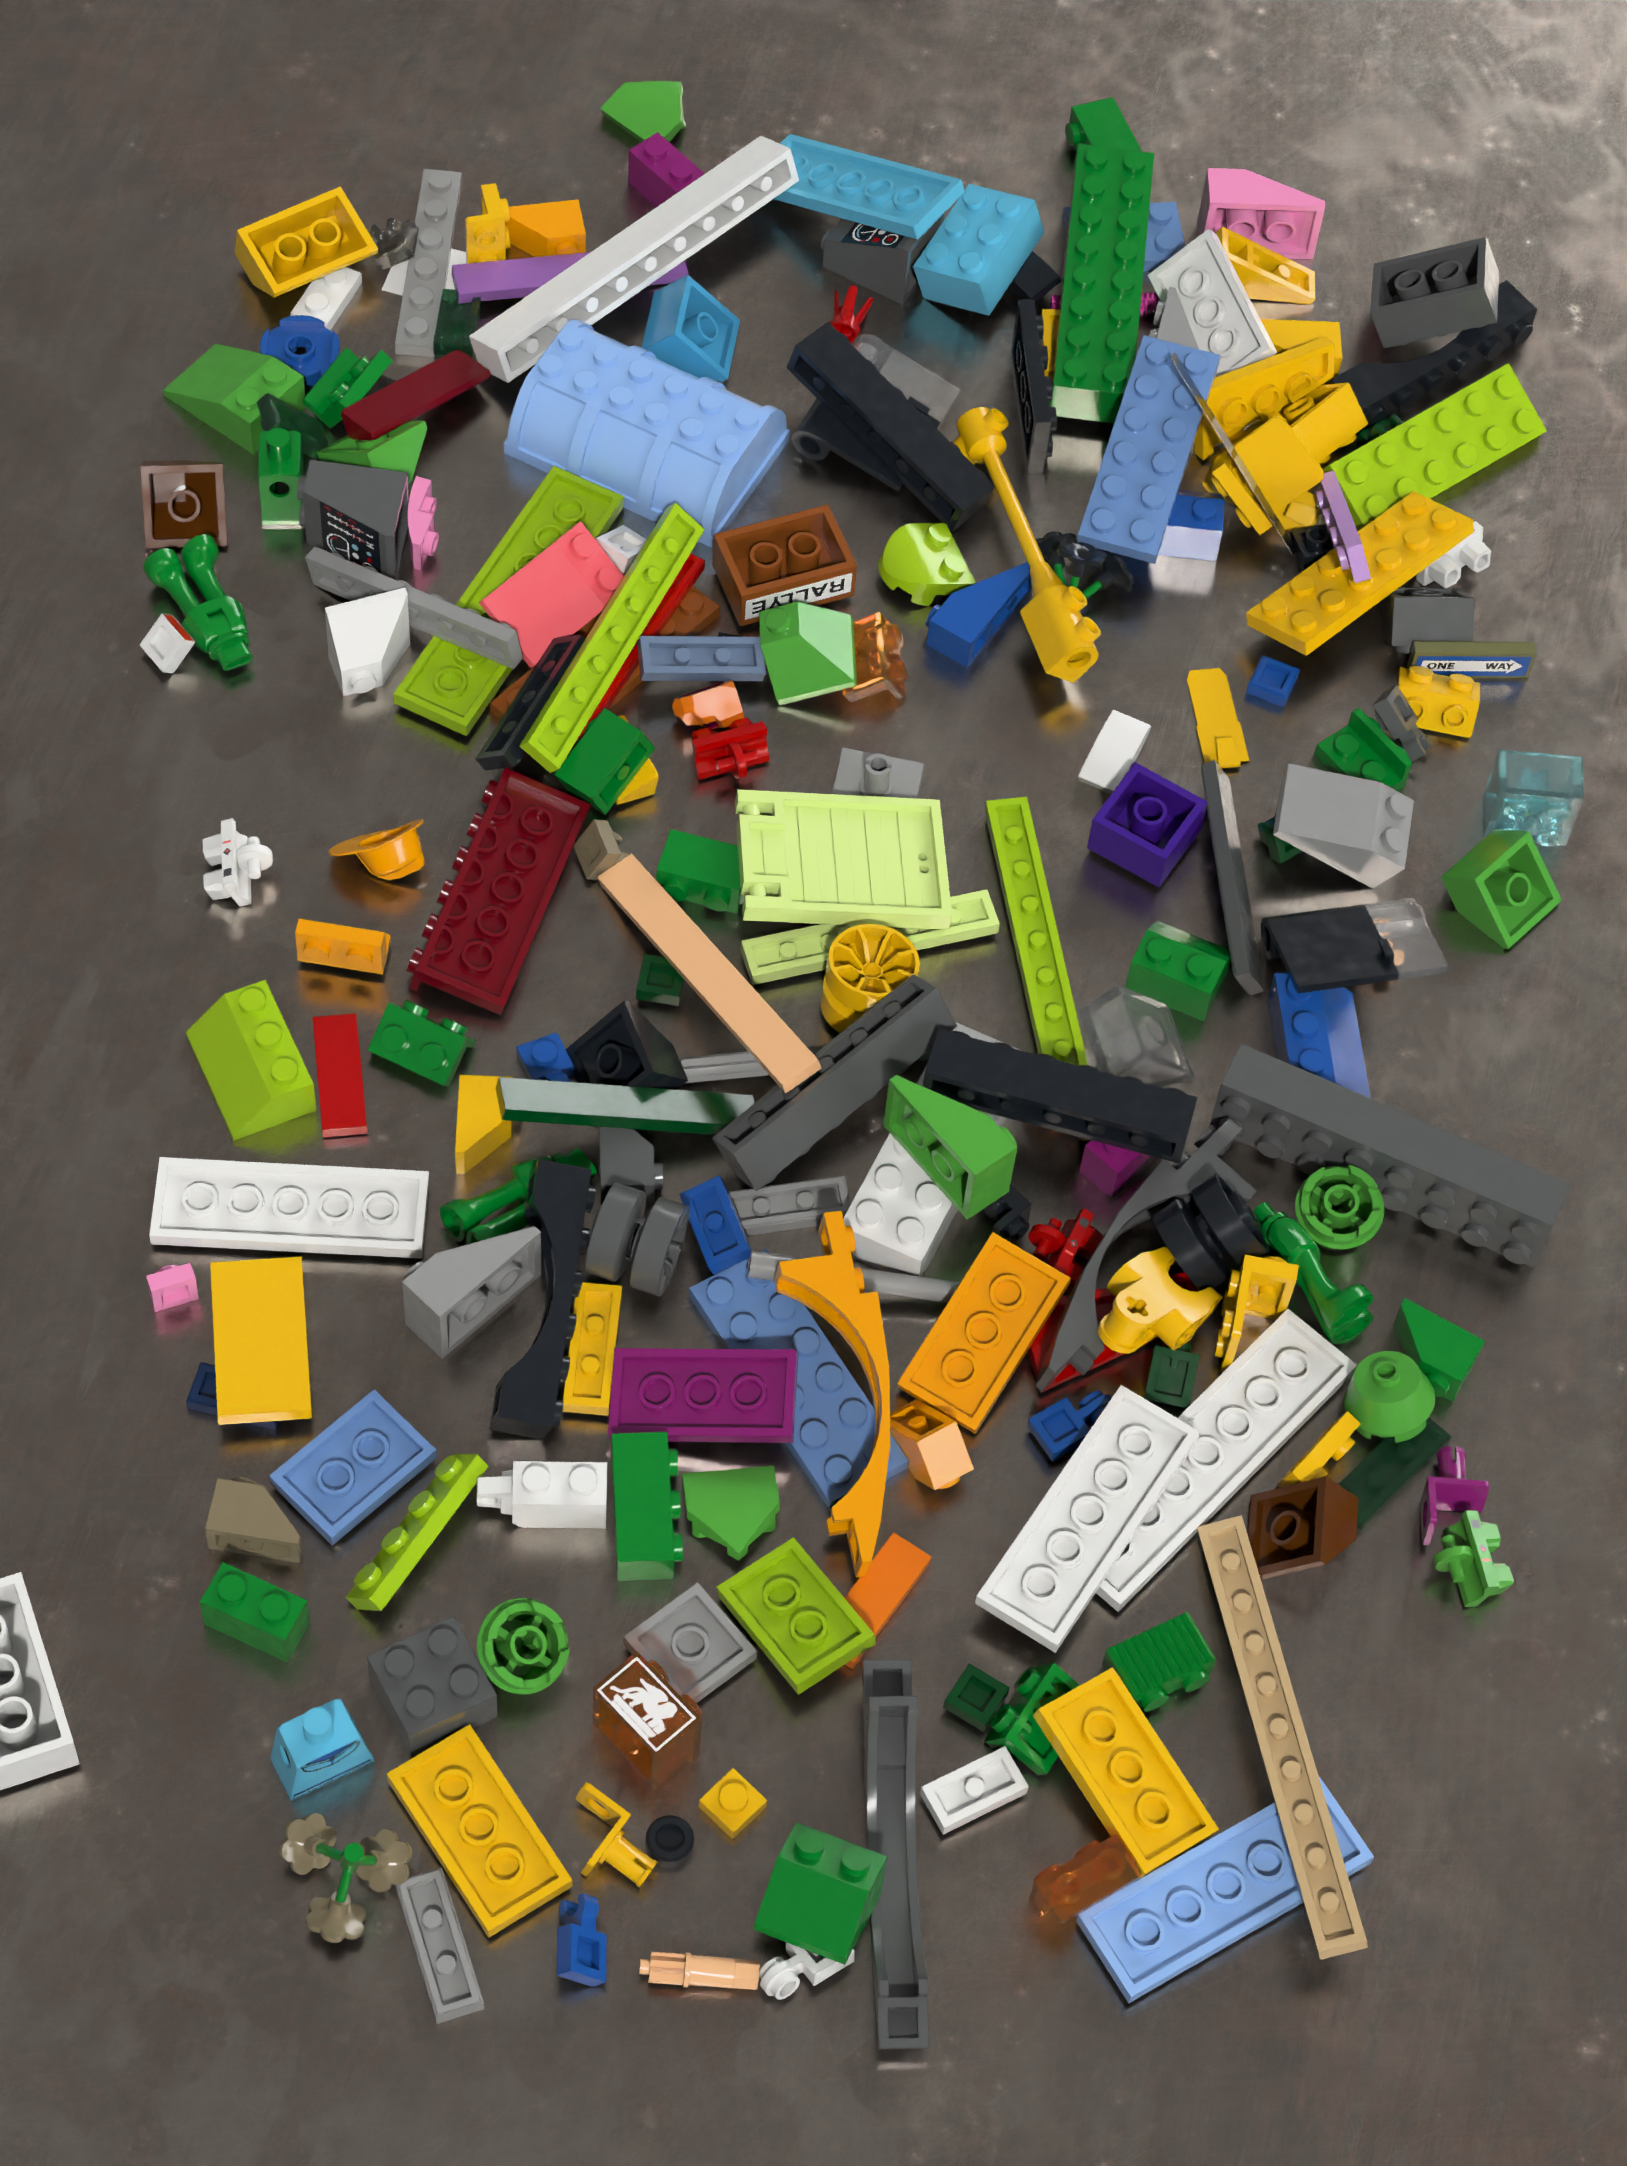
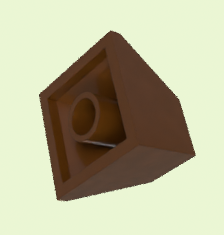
[140,460,228,548]
[1248,1476,1359,1580]

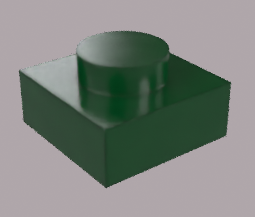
[636,954,684,1006]
[943,1663,1010,1732]

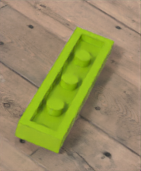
[345,1454,489,1611]

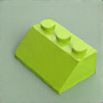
[186,980,316,1141]

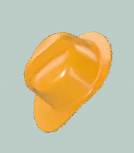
[328,819,425,880]

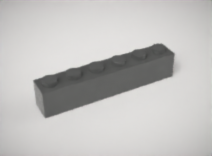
[712,974,957,1191]

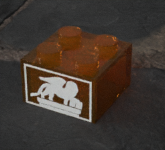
[593,1651,702,1791]

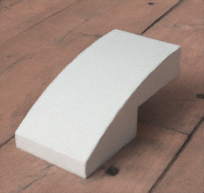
[1078,710,1151,794]

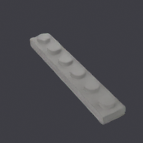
[395,169,462,358]
[305,546,523,669]

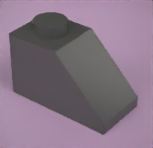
[599,1127,663,1207]

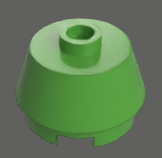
[1295,1165,1384,1250]
[1344,1351,1435,1443]
[477,1598,570,1694]

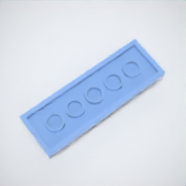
[1076,1777,1374,2003]

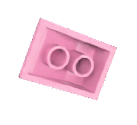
[1197,168,1325,260]

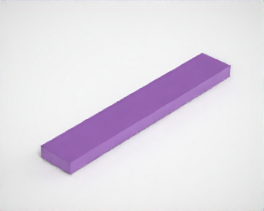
[451,252,688,304]

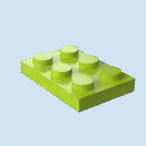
[716,1537,876,1695]

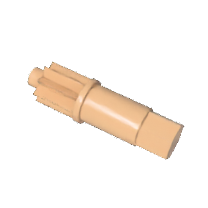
[639,1952,760,1990]

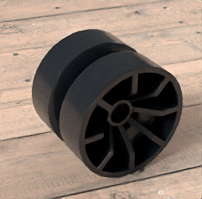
[1152,1173,1269,1291]

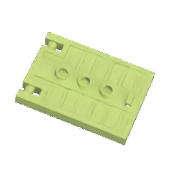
[734,789,952,930]

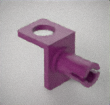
[1420,1446,1489,1545]

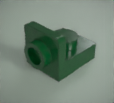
[1143,1343,1200,1408]

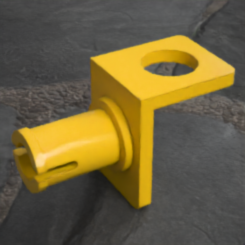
[575,1782,658,1888]

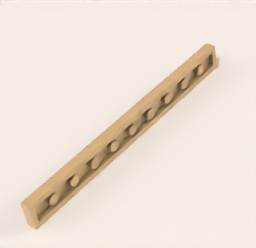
[1197,1515,1368,1960]

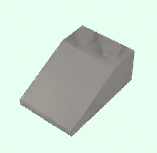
[1273,763,1414,889]
[402,1226,541,1359]

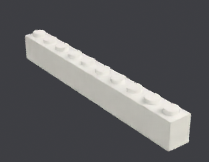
[469,136,799,383]

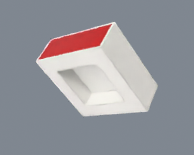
[140,613,195,673]

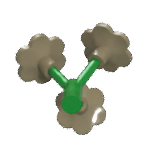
[279,1812,412,1943]

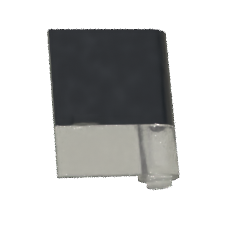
[792,334,961,491]
[1261,898,1449,993]

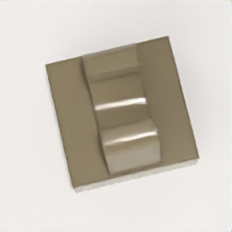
[573,820,629,880]

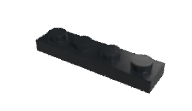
[476,634,585,771]

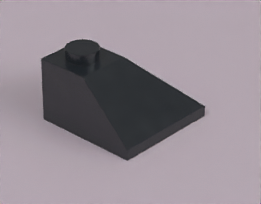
[566,1001,688,1090]

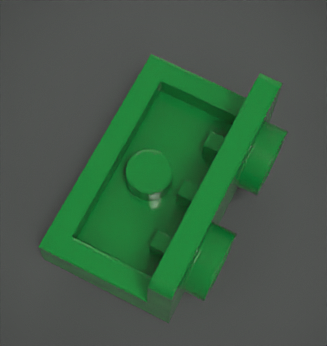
[367,999,476,1087]

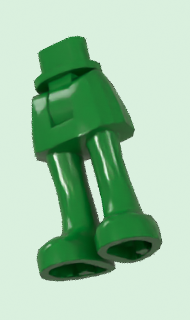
[143,534,253,671]
[439,1148,597,1244]
[1253,1202,1374,1344]

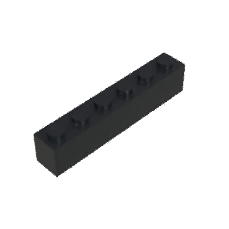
[786,322,995,532]
[923,1029,1198,1164]

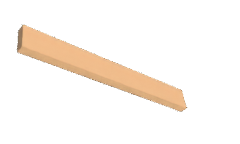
[597,853,822,1093]

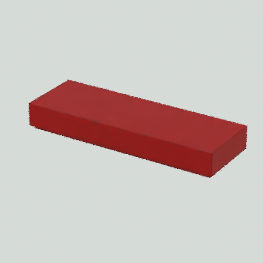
[312,1013,367,1138]

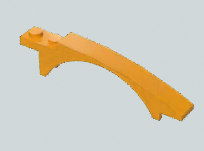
[774,1210,890,1577]

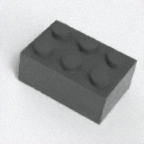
[1370,237,1499,348]

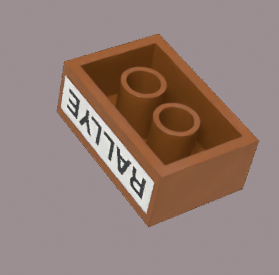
[712,504,857,626]

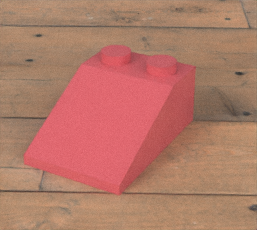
[479,521,624,668]

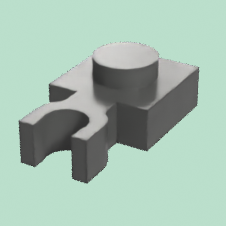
[1373,685,1432,761]

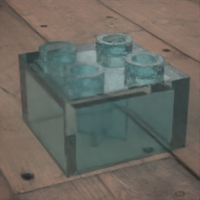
[1482,750,1584,846]

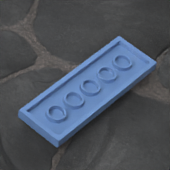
[1077,335,1220,564]
[689,1249,909,1510]

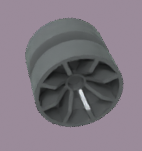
[585,1182,690,1297]

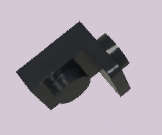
[983,1184,1032,1244]

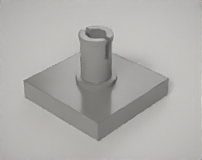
[832,748,924,798]

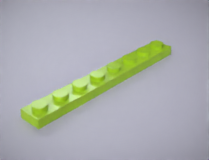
[520,503,705,773]
[984,796,1088,1066]

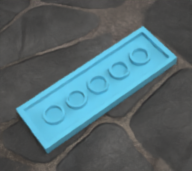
[774,134,965,240]

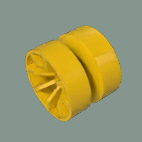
[820,924,920,1033]

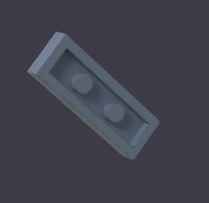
[637,636,766,681]

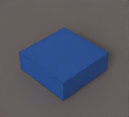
[1246,655,1300,707]

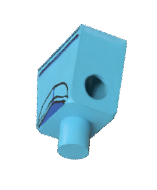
[270,1699,375,1801]

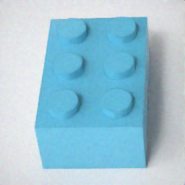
[913,184,1044,316]

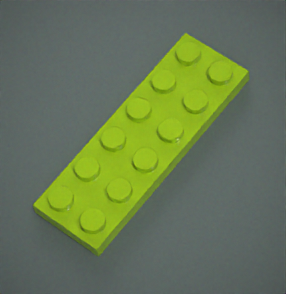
[1323,363,1547,531]

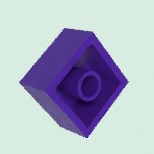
[1087,762,1208,887]

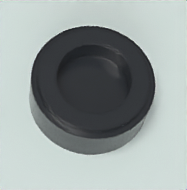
[645,1815,694,1868]

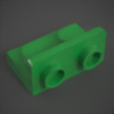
[302,348,393,429]
[1314,708,1412,791]
[984,1663,1080,1776]

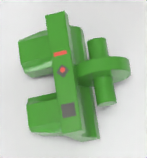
[1433,1511,1514,1607]

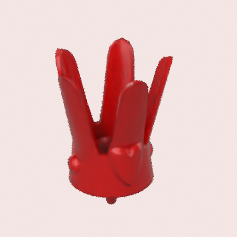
[829,285,874,343]

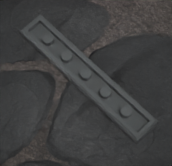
[1201,760,1264,995]

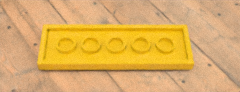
[1246,491,1474,656]

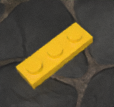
[563,1282,622,1416]

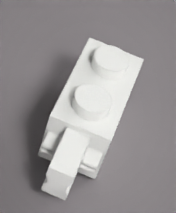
[476,1461,607,1529]

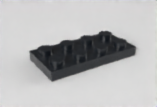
[1011,299,1057,474]

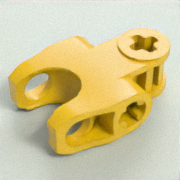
[1097,1247,1222,1354]

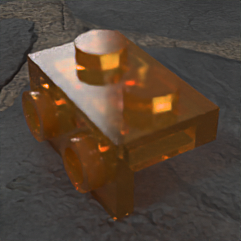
[843,612,908,703]
[1029,1834,1141,1924]

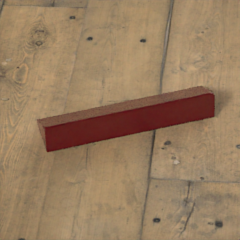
[341,350,491,440]

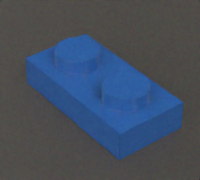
[679,1175,752,1275]

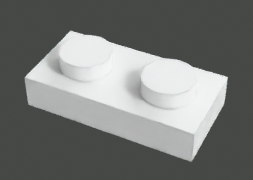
[291,267,362,331]
[920,1746,1029,1835]

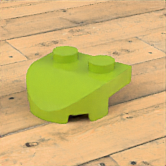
[877,523,976,606]

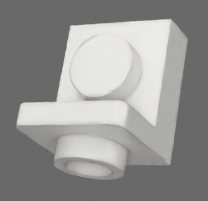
[596,525,647,576]

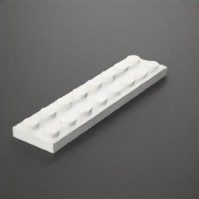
[1096,1309,1357,1612]

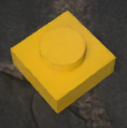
[698,1768,767,1840]

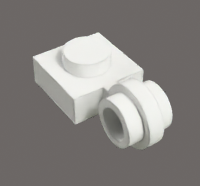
[759,1942,855,2000]

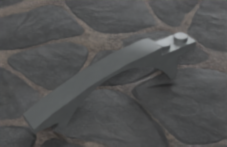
[1035,1117,1257,1392]
[862,1659,929,2050]

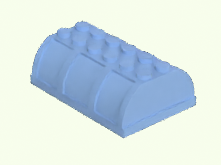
[504,319,790,548]

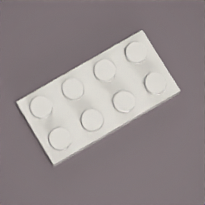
[1148,229,1277,377]

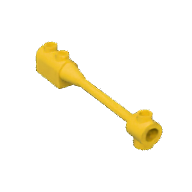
[953,407,1101,683]

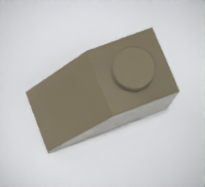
[205,1477,303,1563]

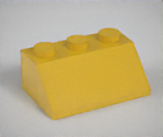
[234,186,378,298]
[1221,383,1368,466]

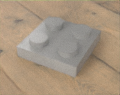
[623,1582,757,1714]

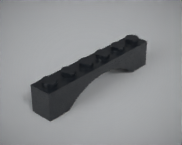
[1330,280,1537,435]
[489,1159,596,1440]

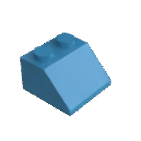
[641,275,740,382]

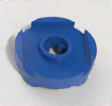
[260,315,340,386]

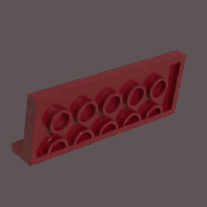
[406,768,591,1015]

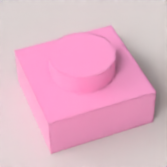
[146,1263,199,1312]

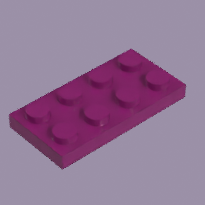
[608,1348,798,1443]

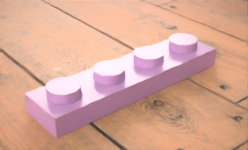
[1315,470,1371,583]

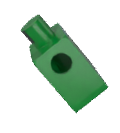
[258,428,304,525]

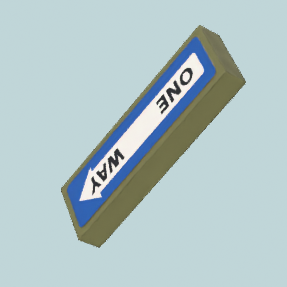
[1407,641,1537,678]

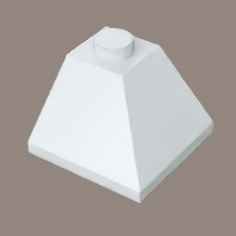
[325,587,410,696]

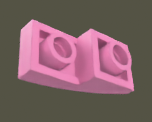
[408,476,439,570]

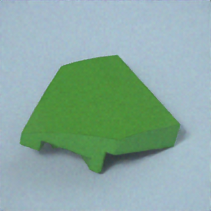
[600,81,686,142]
[682,1466,780,1561]

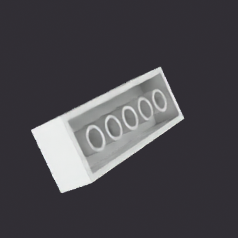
[843,1022,1022,1277]

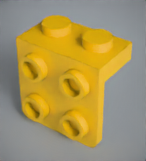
[1211,415,1324,535]
[1214,1255,1299,1372]

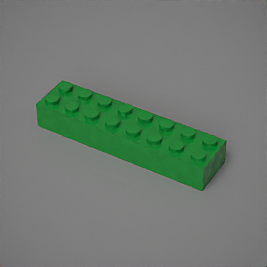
[1049,143,1154,424]

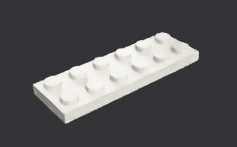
[149,1157,429,1258]
[975,1385,1200,1653]

